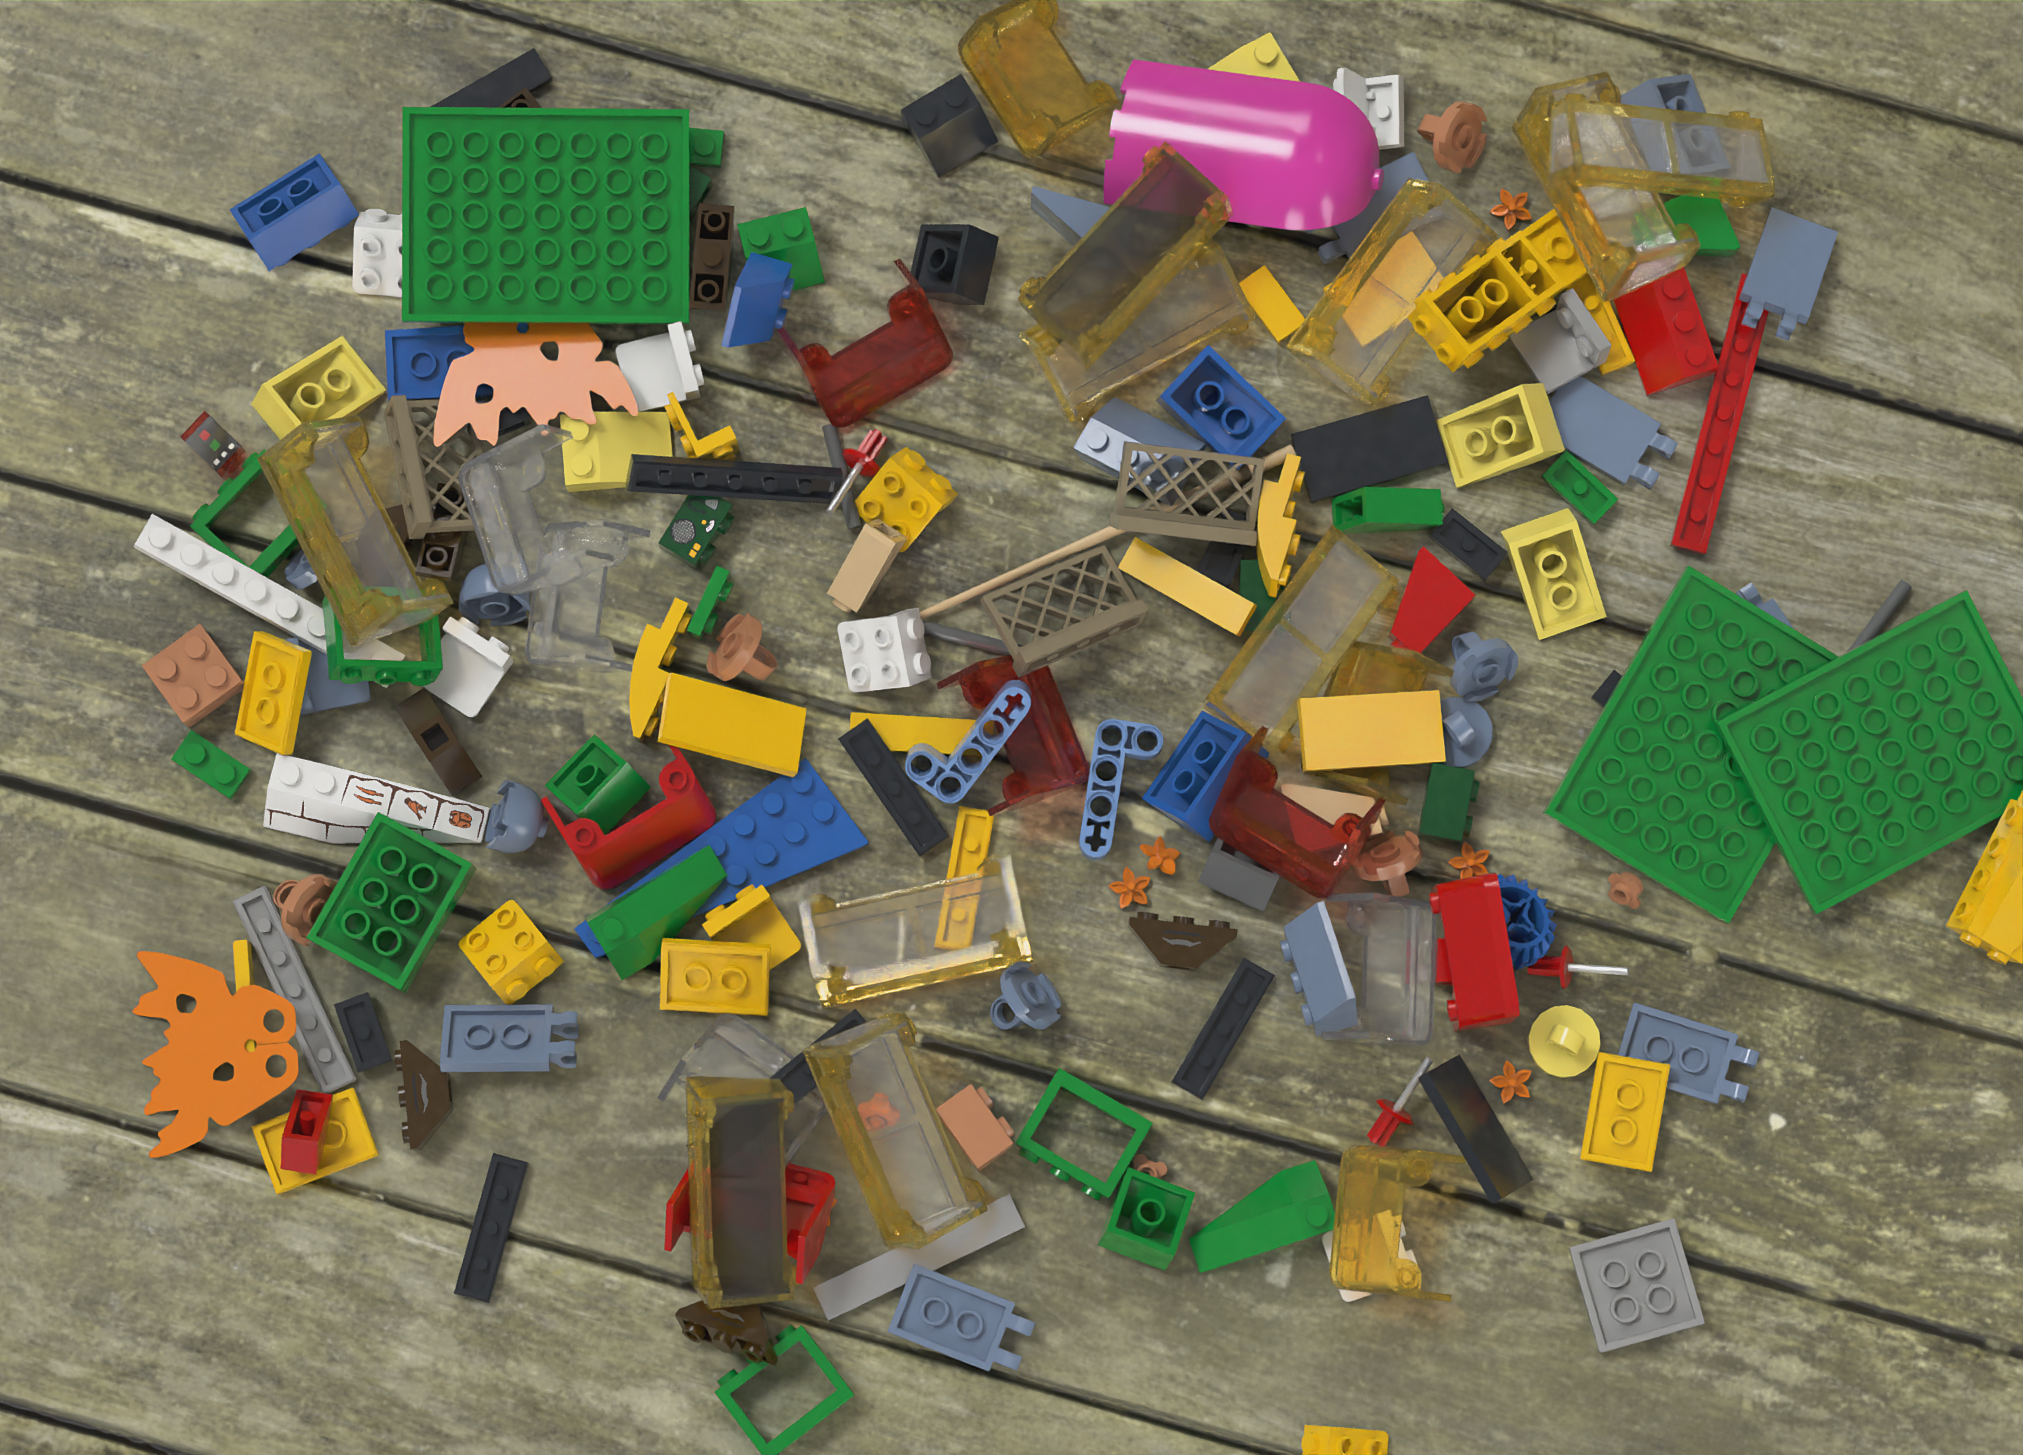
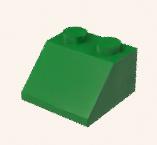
[737,207,825,291]
[545,734,651,835]
[1097,1167,1195,1271]

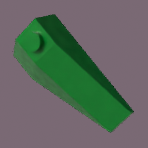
[585,844,728,980]
[1189,1160,1340,1273]

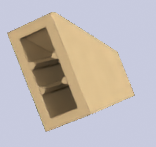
[827,519,908,613]
[1281,784,1389,857]

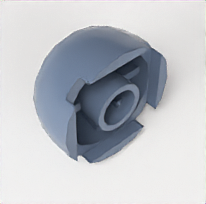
[459,560,531,626]
[485,779,549,854]

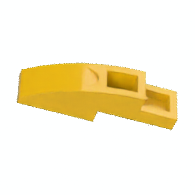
[1256,453,1305,598]
[629,597,693,743]

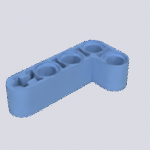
[905,680,1031,803]
[1079,719,1163,861]

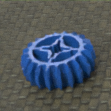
[1497,874,1557,971]

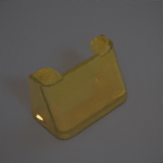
[958,0,1120,159]

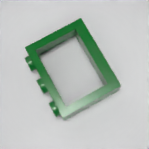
[190,449,330,578]
[322,586,443,686]
[1015,1068,1153,1201]
[715,1324,855,1455]

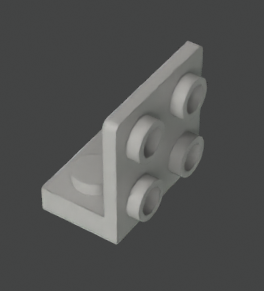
[1509,288,1611,394]

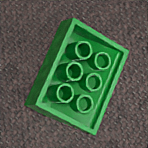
[306,812,477,994]

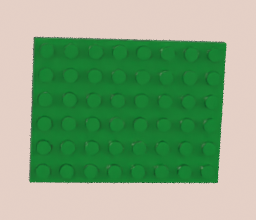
[402,107,689,324]
[1543,566,1839,924]
[1714,590,2023,915]

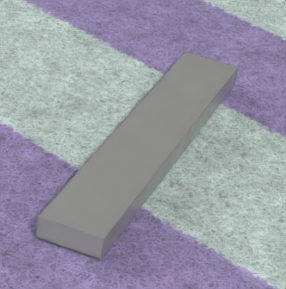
[233,886,358,1094]
[813,1194,1025,1321]

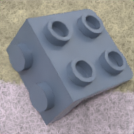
[285,637,371,715]

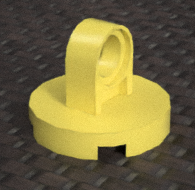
[1527,1005,1601,1078]

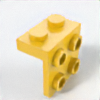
[664,392,740,461]
[855,447,958,552]
[702,884,801,970]
[458,900,564,1005]
[1301,1425,1389,1455]

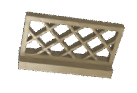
[384,395,498,539]
[1109,441,1265,546]
[980,544,1149,678]

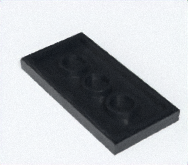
[1291,395,1448,503]
[1418,1054,1533,1204]

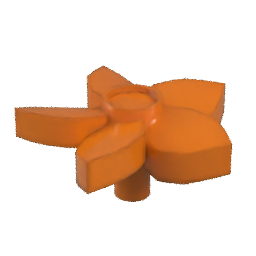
[1489,188,1532,231]
[1139,836,1181,875]
[1448,841,1490,879]
[1108,867,1151,910]
[1489,1060,1532,1104]

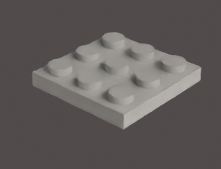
[1568,1218,1705,1353]

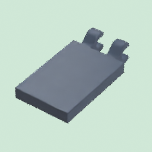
[1306,152,1446,265]
[1738,207,1838,341]
[1550,376,1678,490]
[1618,1003,1760,1105]
[440,1004,579,1072]
[887,1264,1035,1371]

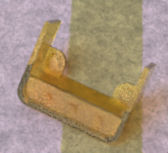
[1301,641,1454,806]
[1329,1145,1466,1302]

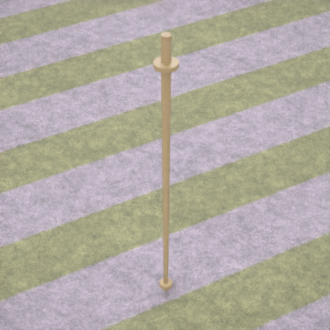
[919,444,1296,620]

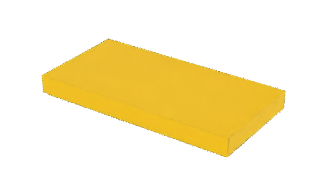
[657,672,807,777]
[1297,690,1446,772]

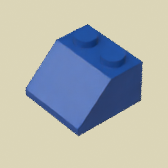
[721,252,795,348]

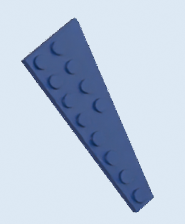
[574,758,869,959]

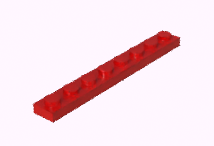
[1670,273,1769,556]

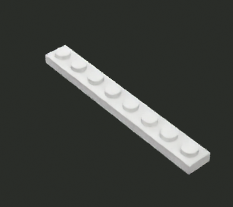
[134,514,405,688]

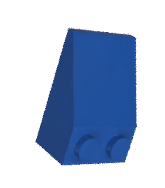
[1155,345,1286,471]

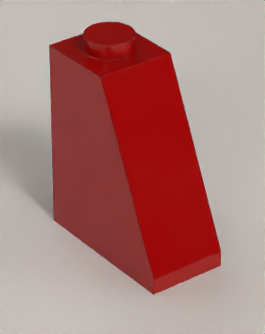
[1388,546,1476,661]

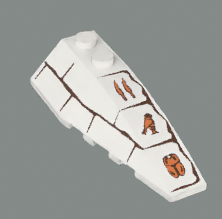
[263,753,490,844]

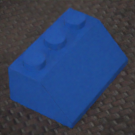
[229,153,359,271]
[1142,711,1270,842]

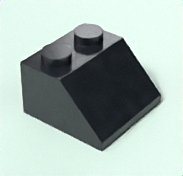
[901,74,998,178]
[906,224,999,305]

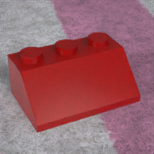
[1612,267,1719,397]

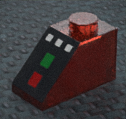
[180,411,246,478]

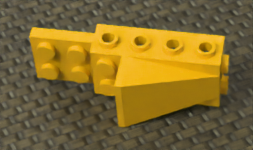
[1407,203,1607,373]
[1946,791,2023,965]

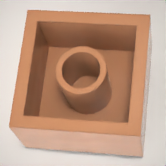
[142,624,244,728]
[935,1084,1015,1172]

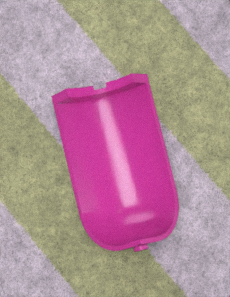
[1104,59,1384,230]

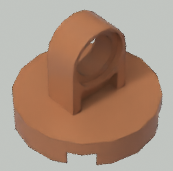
[1417,101,1487,173]
[706,613,778,681]
[1350,831,1423,901]
[273,874,337,946]

